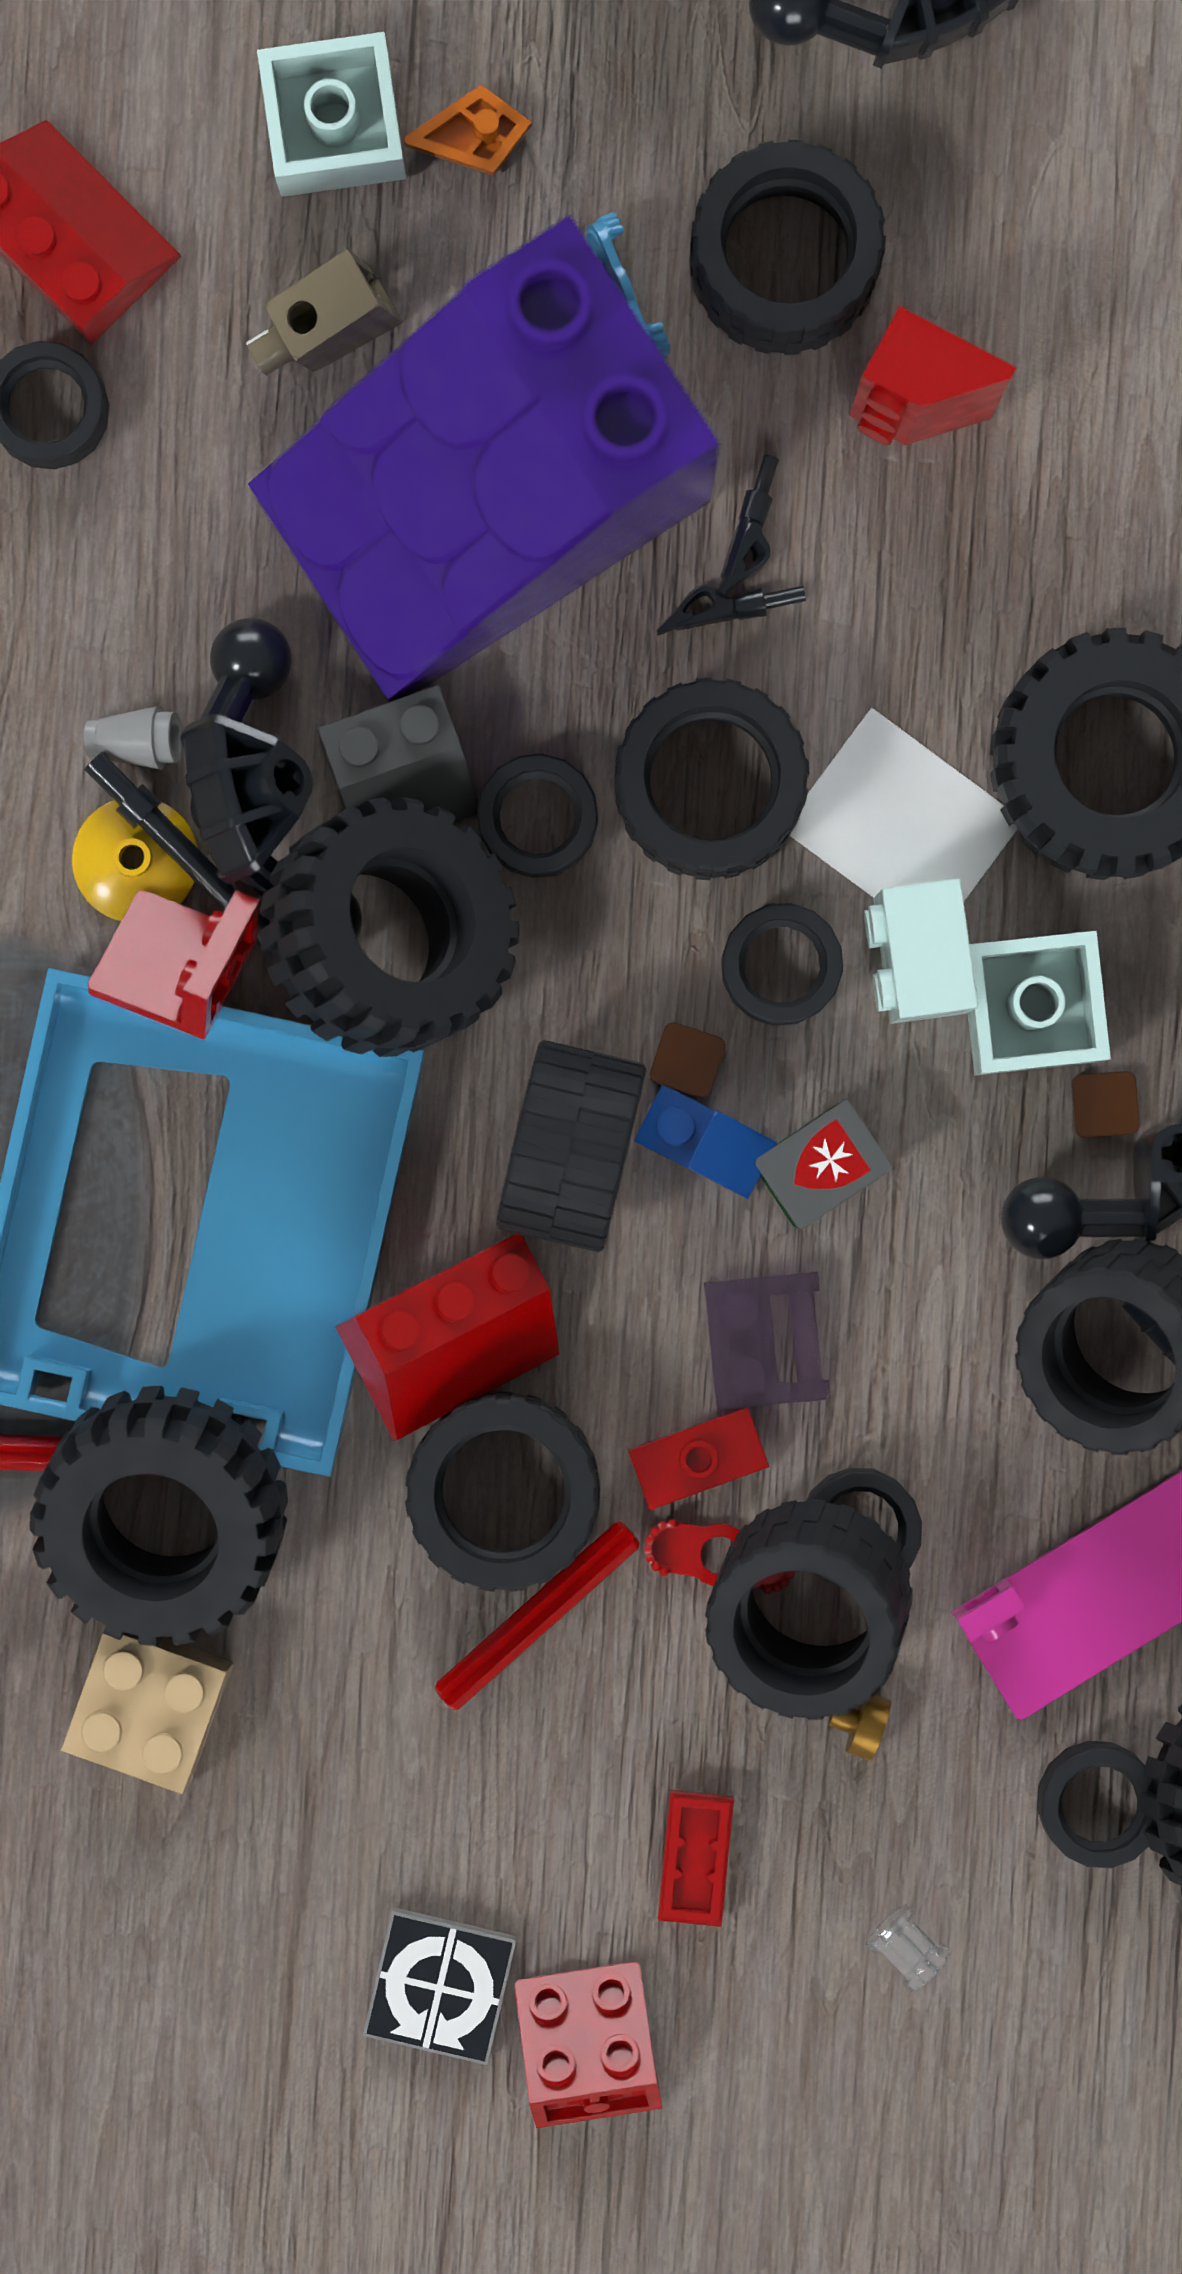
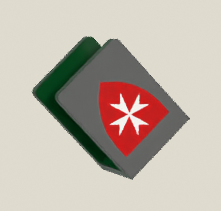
[755,1098,894,1229]

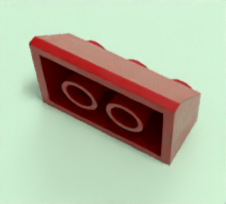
[0,120,181,346]
[849,306,1017,445]
[335,1233,560,1441]

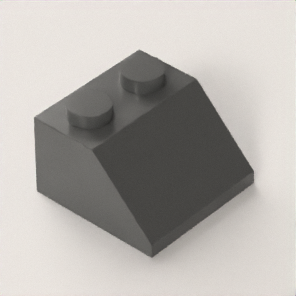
[317,685,478,823]

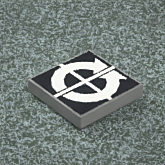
[363,1907,517,2065]

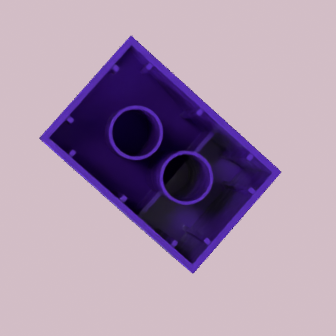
[248,215,720,703]

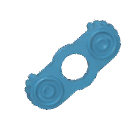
[586,212,670,357]

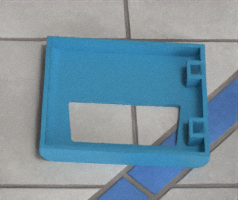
[0,968,425,1477]

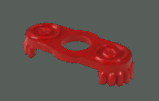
[644,1519,795,1594]

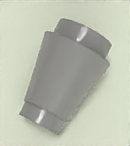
[84,706,182,769]

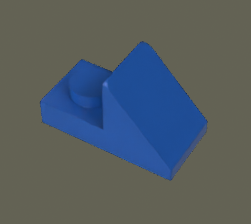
[634,1084,777,1200]

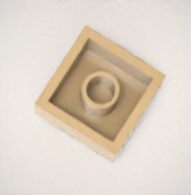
[61,1632,234,1794]

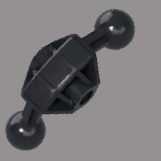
[749,0,1019,69]
[180,618,362,939]
[1001,1123,1182,1259]

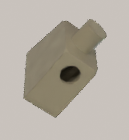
[246,249,404,375]

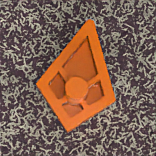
[404,84,532,176]

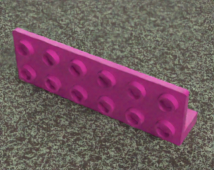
[951,1469,1182,1720]

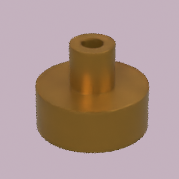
[828,1695,892,1761]

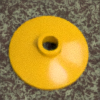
[72,800,198,921]

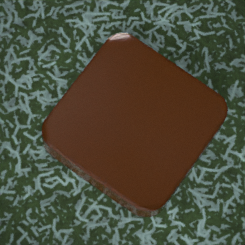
[650,1022,725,1098]
[1071,1071,1140,1138]

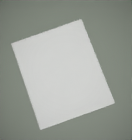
[789,707,1018,902]

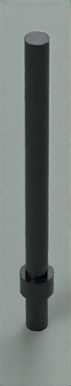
[84,752,274,961]

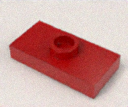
[628,1406,769,1511]
[657,1789,734,1927]

